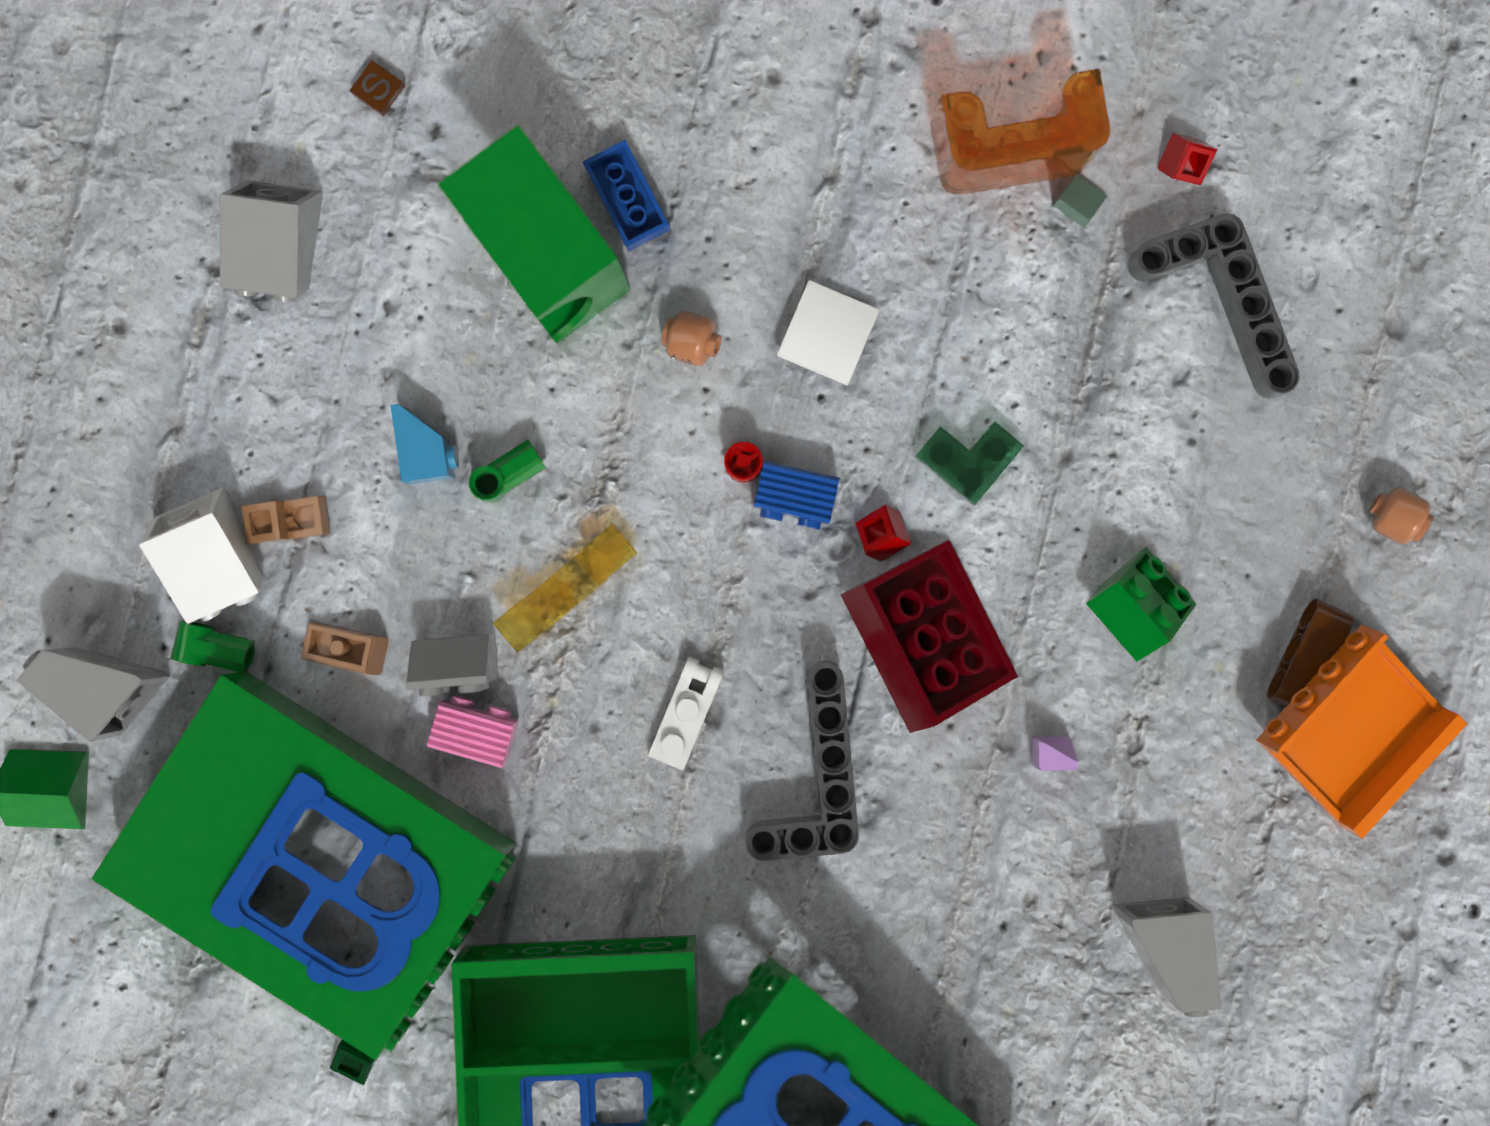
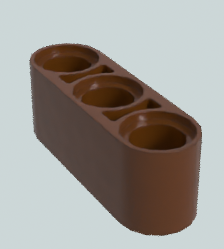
[1267,598,1354,707]

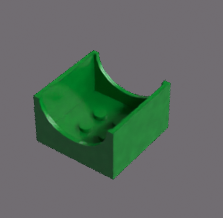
[437,125,630,344]

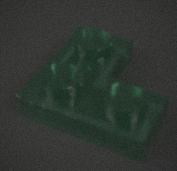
[915,421,1024,506]

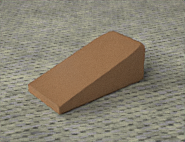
[301,621,389,675]

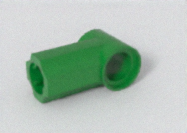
[469,440,546,503]
[170,620,256,673]

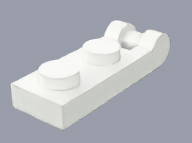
[648,656,725,770]

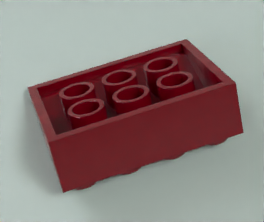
[840,540,1018,733]

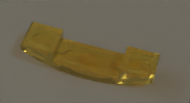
[492,523,637,653]

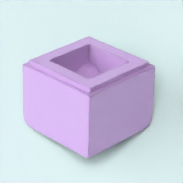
[1032,736,1078,771]

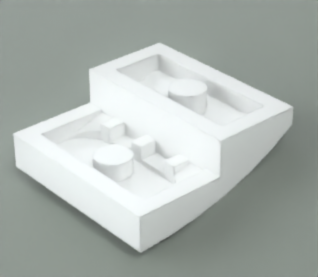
[777,280,879,386]

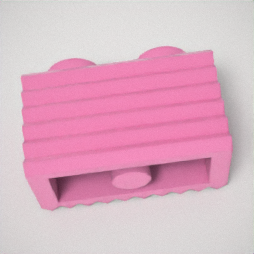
[427,695,519,768]

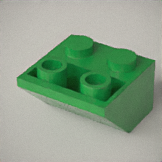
[1086,547,1197,662]

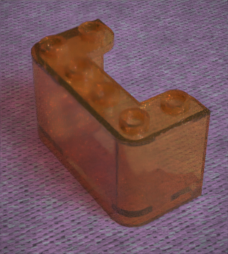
[930,68,1110,195]

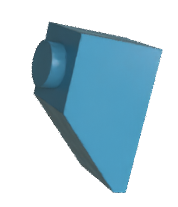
[390,404,459,485]

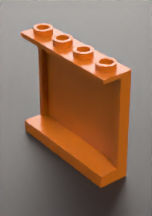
[1256,625,1467,839]

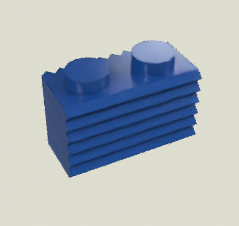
[754,461,840,530]

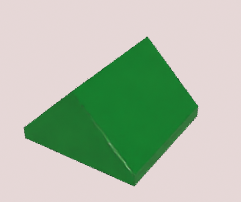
[0,749,89,829]

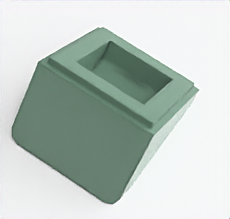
[1053,174,1107,228]

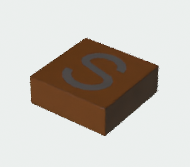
[350,60,405,117]

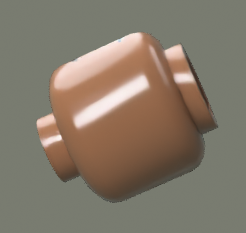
[662,311,722,366]
[1369,487,1434,545]

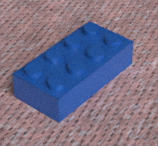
[582,140,671,252]

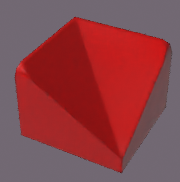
[1158,132,1218,186]
[855,504,912,561]

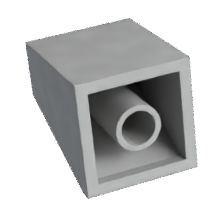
[220,180,323,302]
[16,647,170,742]
[1113,897,1222,1017]

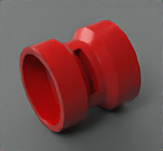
[724,442,763,483]

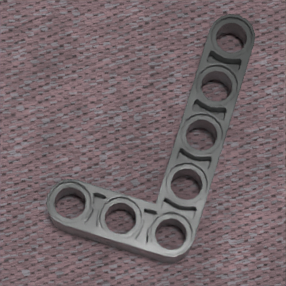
[1128,213,1300,398]
[746,661,859,861]

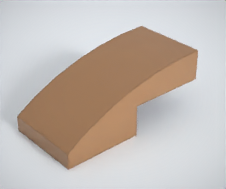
[241,496,330,544]

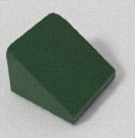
[329,1040,376,1085]

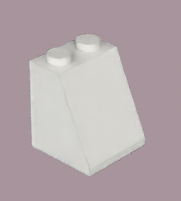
[139,488,263,624]

